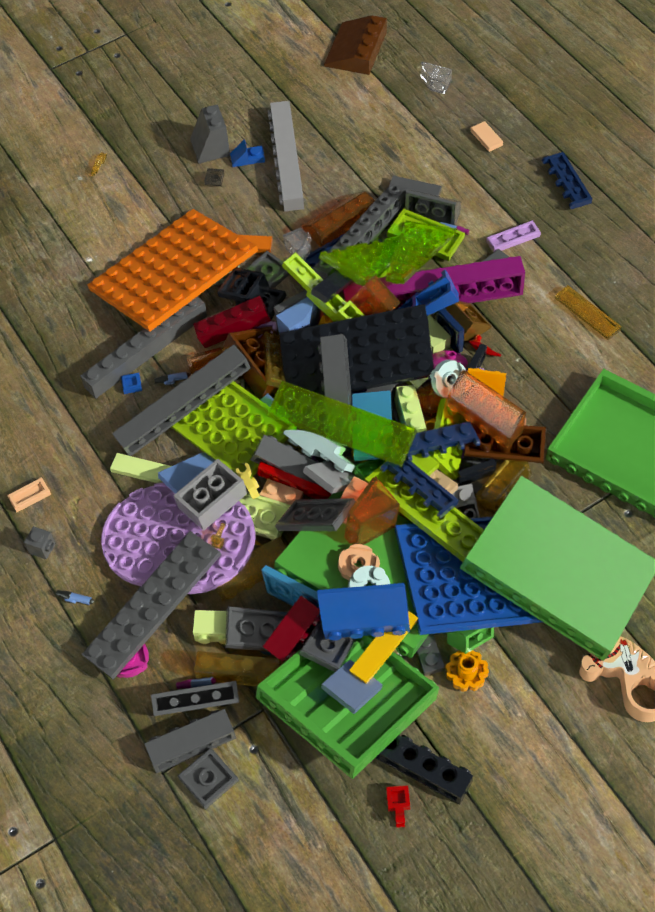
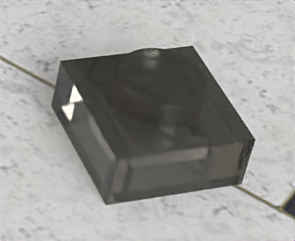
[204,168,224,186]

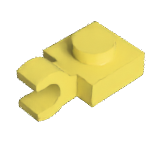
[236,463,260,499]

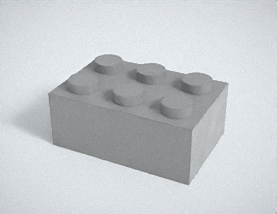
[173,459,248,531]

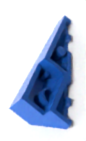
[398,270,459,316]

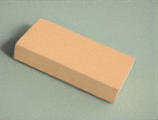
[471,121,503,152]
[7,477,51,512]

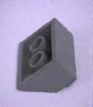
[405,190,461,225]

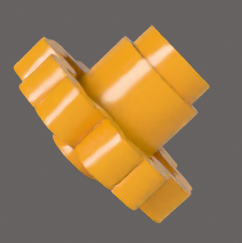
[446,650,489,692]

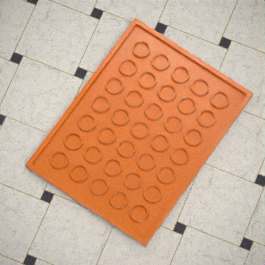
[87,209,258,332]

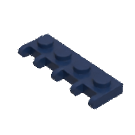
[542,152,592,209]
[398,422,480,462]
[380,452,459,518]

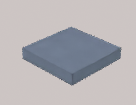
[321,660,383,714]

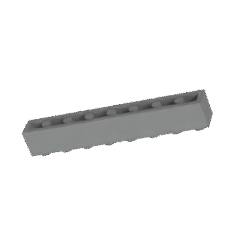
[268,101,304,212]

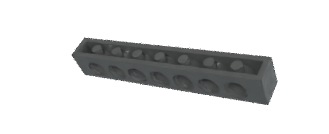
[313,183,406,280]

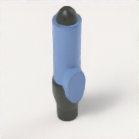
[154,372,190,385]
[56,590,94,605]

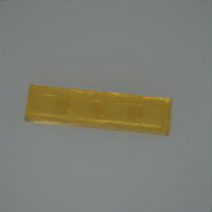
[555,285,622,340]
[263,331,286,389]

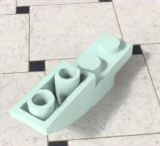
[284,430,356,472]

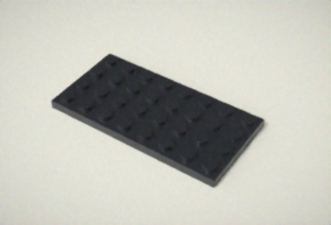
[280,304,435,404]

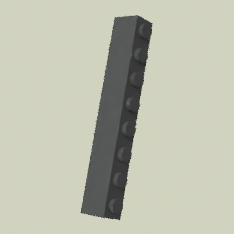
[80,296,207,399]
[112,345,251,456]

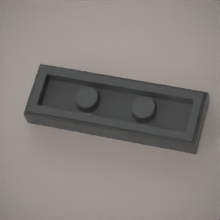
[389,176,442,196]

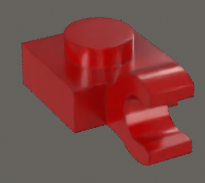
[386,785,410,828]

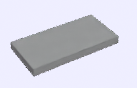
[303,456,360,494]

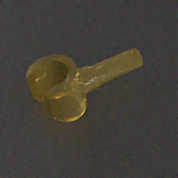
[211,523,225,549]

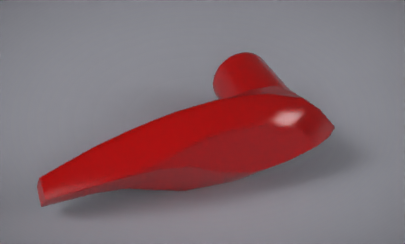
[469,334,501,357]

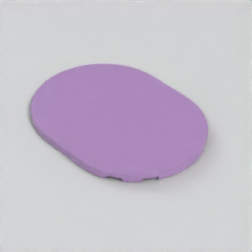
[101,483,255,594]

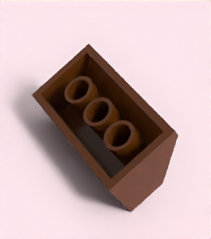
[465,420,546,463]

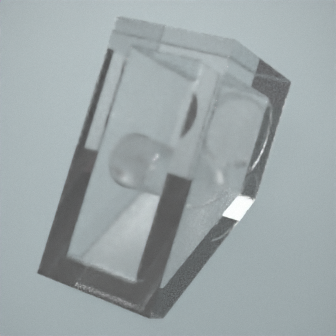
[421,62,452,94]
[283,227,312,261]

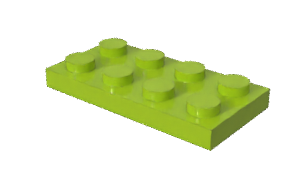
[387,208,465,261]
[429,398,468,480]

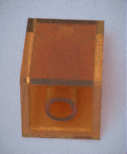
[344,476,400,545]

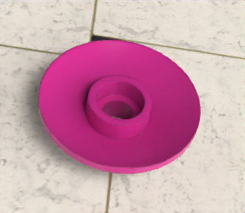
[433,350,468,369]

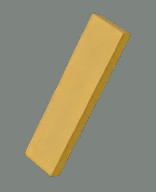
[349,611,418,684]

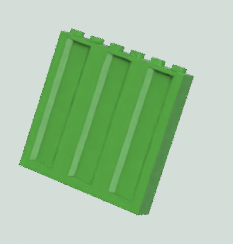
[256,635,439,779]

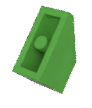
[447,627,494,654]

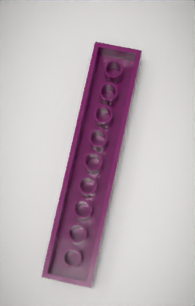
[343,256,525,316]

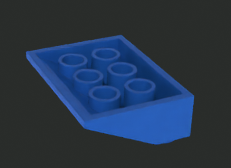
[317,583,410,641]

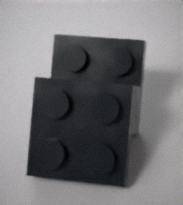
[217,267,287,320]

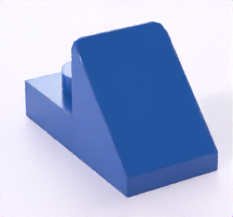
[230,139,265,167]

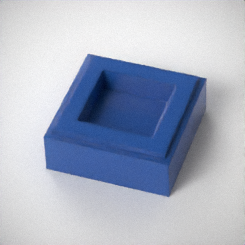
[121,373,142,394]

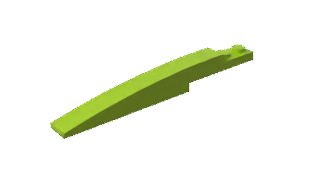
[282,252,428,390]

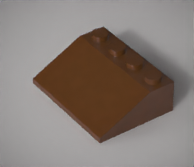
[324,15,387,75]
[222,326,286,400]

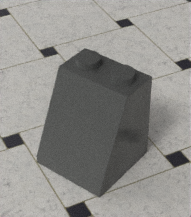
[190,104,230,164]

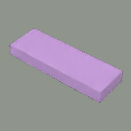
[486,220,541,253]

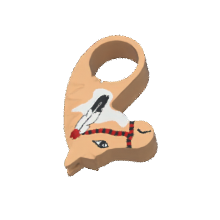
[579,636,655,722]

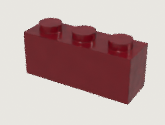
[263,595,321,662]

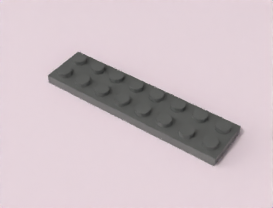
[82,531,221,680]

